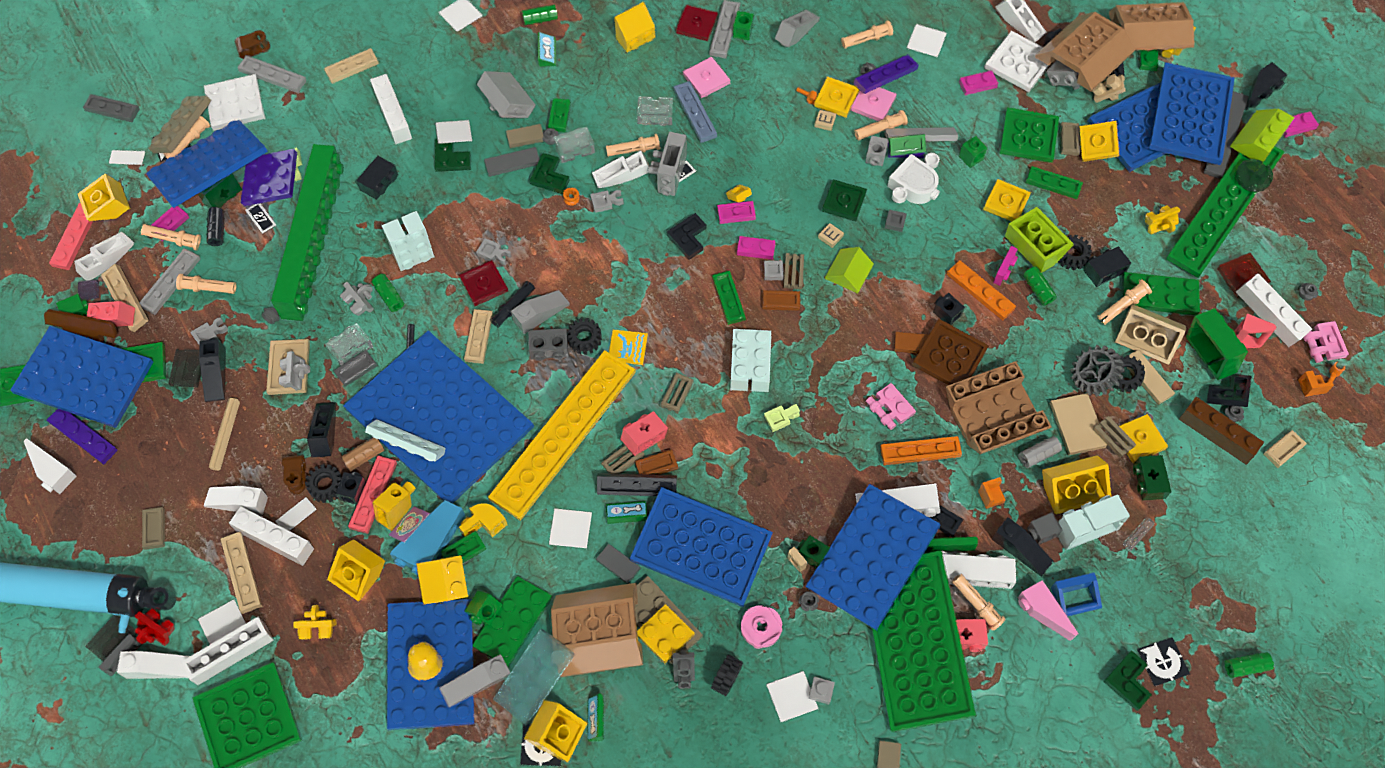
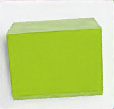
[825,247,874,294]

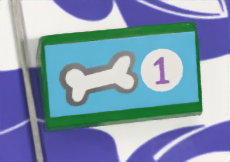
[538,32,556,67]
[606,501,647,524]
[587,694,604,741]

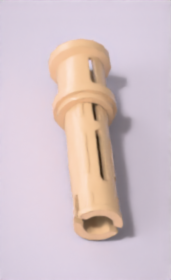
[841,21,893,49]
[854,110,908,141]
[163,116,210,159]
[606,134,660,157]
[141,224,201,251]
[176,274,236,294]
[1097,279,1152,326]
[952,573,1005,631]

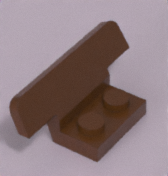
[44,309,117,343]

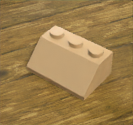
[1115,304,1186,365]

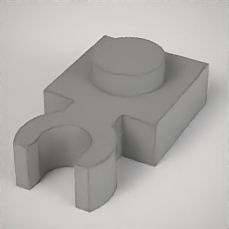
[590,190,624,213]
[476,238,511,265]
[191,318,228,344]

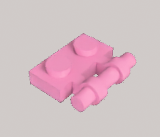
[1303,321,1349,363]
[866,383,916,430]

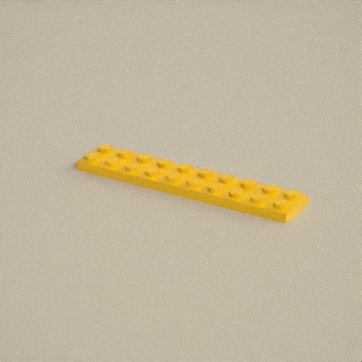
[488,350,636,521]

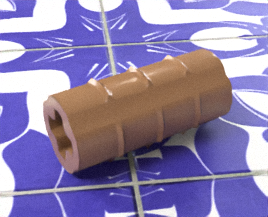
[341,437,384,471]

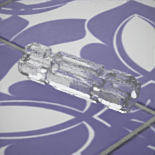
[1123,517,1155,551]

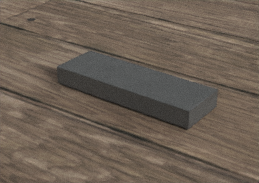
[83,94,140,123]
[484,147,540,177]

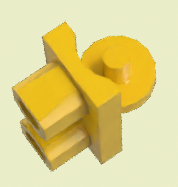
[1145,205,1180,234]
[294,605,337,639]

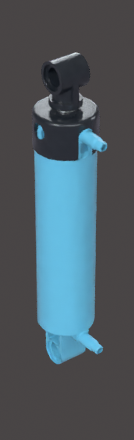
[0,562,176,633]

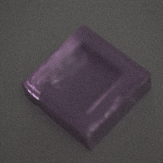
[78,279,99,300]

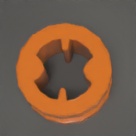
[563,188,580,206]

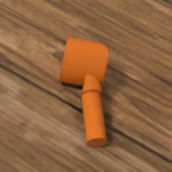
[796,87,817,105]
[1327,362,1345,382]

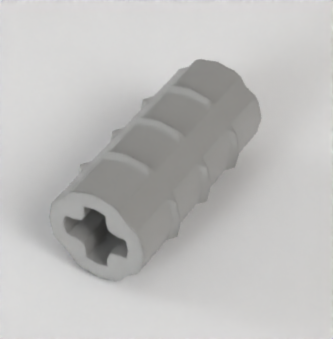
[1019,436,1062,468]

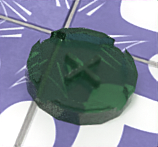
[1235,159,1273,192]

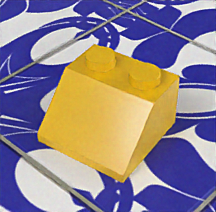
[614,2,655,53]
[78,174,130,221]
[327,540,385,601]
[416,556,468,604]
[524,700,588,762]

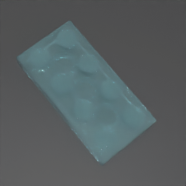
[493,629,575,725]

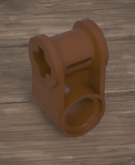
[234,30,271,59]
[282,454,306,494]

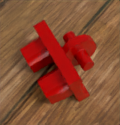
[135,609,175,646]

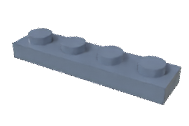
[674,81,717,143]

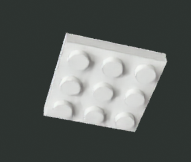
[985,31,1049,92]
[204,74,265,131]

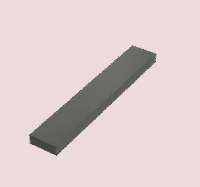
[1204,91,1249,179]

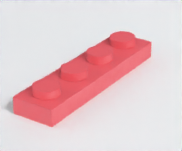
[49,203,93,270]

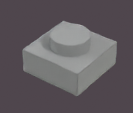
[764,261,783,280]
[809,677,835,704]

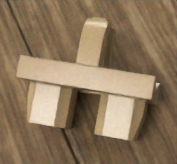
[1092,74,1125,103]

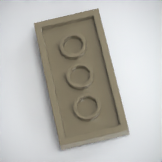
[148,96,212,153]
[635,576,703,664]

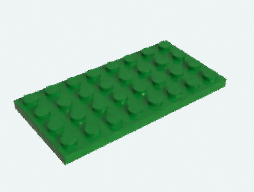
[872,550,977,732]

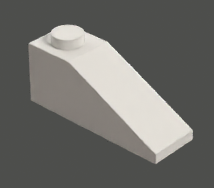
[996,0,1046,42]
[24,438,76,494]
[204,486,268,516]
[117,651,190,679]

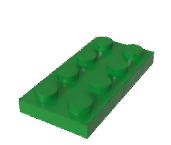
[1122,272,1200,315]
[472,576,552,668]

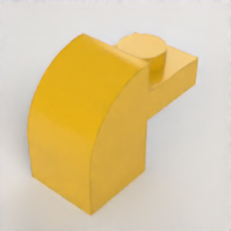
[459,504,508,538]

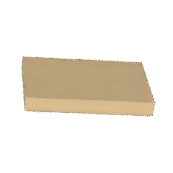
[266,339,310,395]
[1050,394,1107,456]

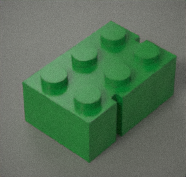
[1186,308,1248,381]

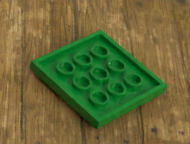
[192,662,302,768]

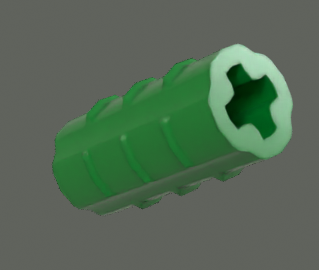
[522,4,558,25]
[1023,266,1057,306]
[372,274,405,312]
[1225,652,1274,678]

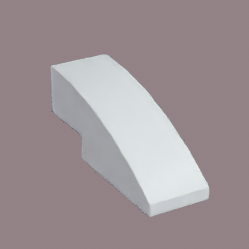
[592,151,649,188]
[74,232,134,282]

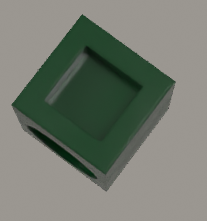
[797,535,831,569]

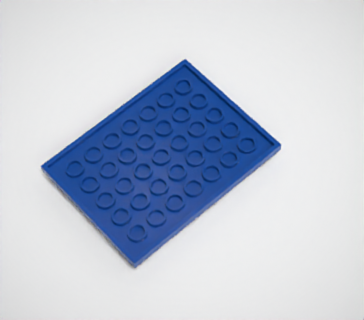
[343,331,534,504]

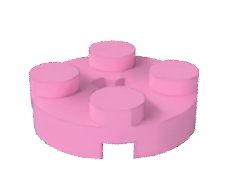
[741,606,782,649]

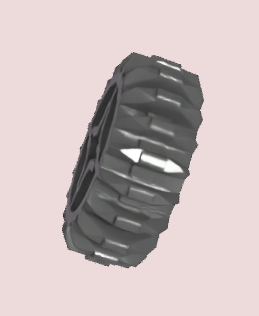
[1070,345,1125,397]

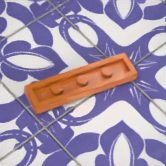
[947,260,1016,321]
[880,436,962,465]

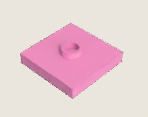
[683,57,730,98]
[851,87,897,121]

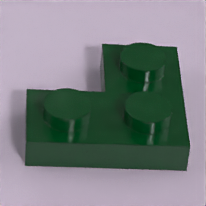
[434,138,471,172]
[529,153,570,194]
[1104,650,1153,711]

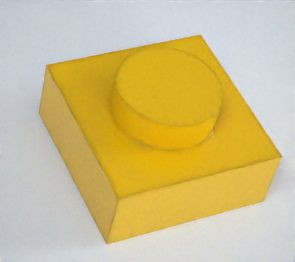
[726,185,752,202]

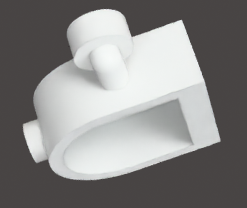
[887,153,940,204]

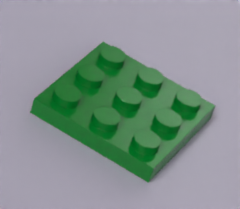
[1000,107,1059,163]

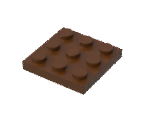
[912,319,989,385]

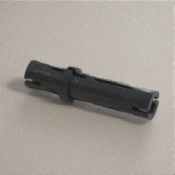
[490,281,535,328]

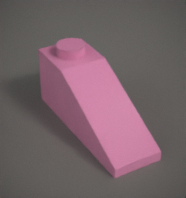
[1018,580,1079,641]

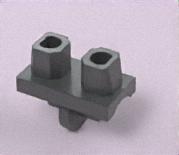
[673,650,695,689]

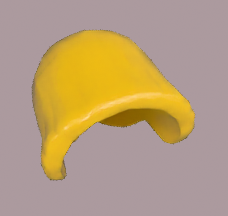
[408,642,443,680]

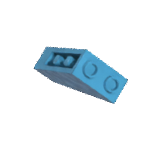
[390,500,465,575]

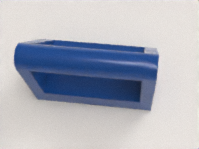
[1051,573,1102,616]

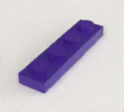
[854,55,919,94]
[46,409,118,465]

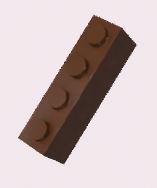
[1179,397,1264,465]

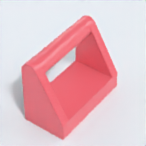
[1234,314,1276,349]

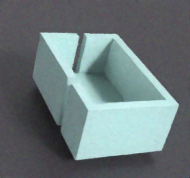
[382,211,434,271]
[730,329,771,392]
[1058,495,1130,551]

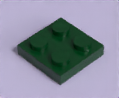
[822,179,867,222]

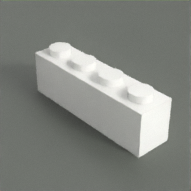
[370,74,412,144]
[1236,273,1312,347]
[856,484,940,517]
[229,506,314,566]
[942,551,1016,589]
[181,617,274,685]

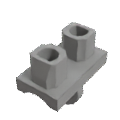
[340,282,374,316]
[279,351,310,391]

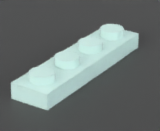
[366,419,446,461]

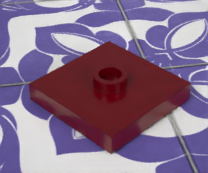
[676,5,718,41]
[459,260,508,306]

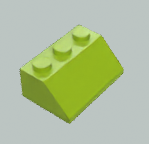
[1230,108,1295,165]
[1005,207,1073,273]

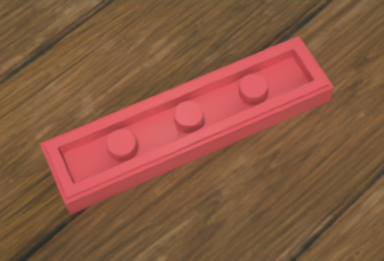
[348,456,397,534]

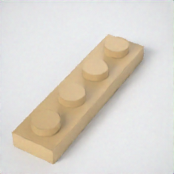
[101,264,149,332]
[221,532,263,614]

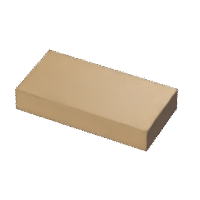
[1263,430,1307,468]

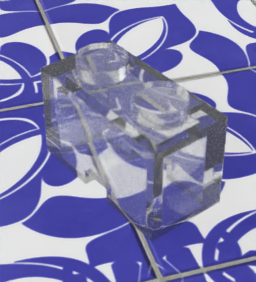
[637,97,673,126]
[554,126,595,163]
[325,323,373,366]

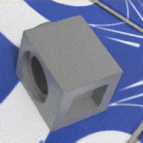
[865,136,889,166]

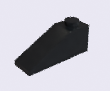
[307,402,336,457]
[992,517,1053,577]

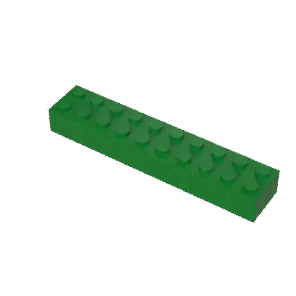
[271,144,344,321]

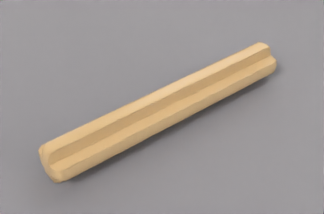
[209,398,240,471]

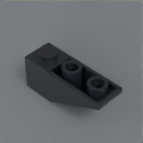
[1245,62,1287,111]
[199,339,226,402]

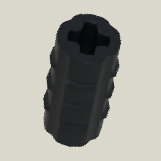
[206,207,225,246]

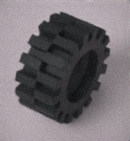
[1058,235,1092,270]
[567,318,602,355]
[1114,355,1145,392]
[305,464,342,503]
[711,654,743,696]

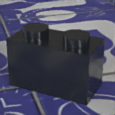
[356,156,398,200]
[1084,246,1131,287]

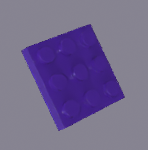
[241,149,298,206]

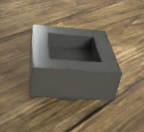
[885,209,907,232]

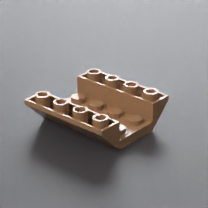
[1109,2,1194,51]
[1035,12,1135,91]
[946,361,1052,454]
[551,583,643,677]

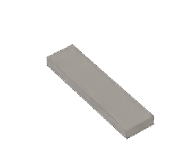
[710,0,740,59]
[238,55,307,93]
[885,127,958,142]
[139,248,201,315]

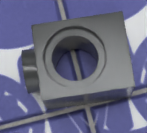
[1027,513,1062,545]

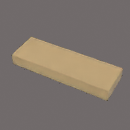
[324,48,379,84]
[464,309,493,364]
[1127,349,1175,405]

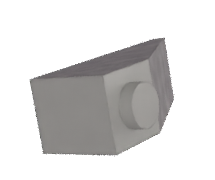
[775,10,820,47]
[511,290,570,334]
[439,655,510,707]

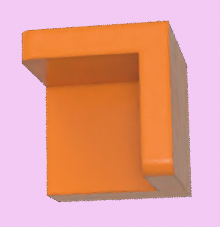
[1298,370,1334,397]
[978,477,1006,509]

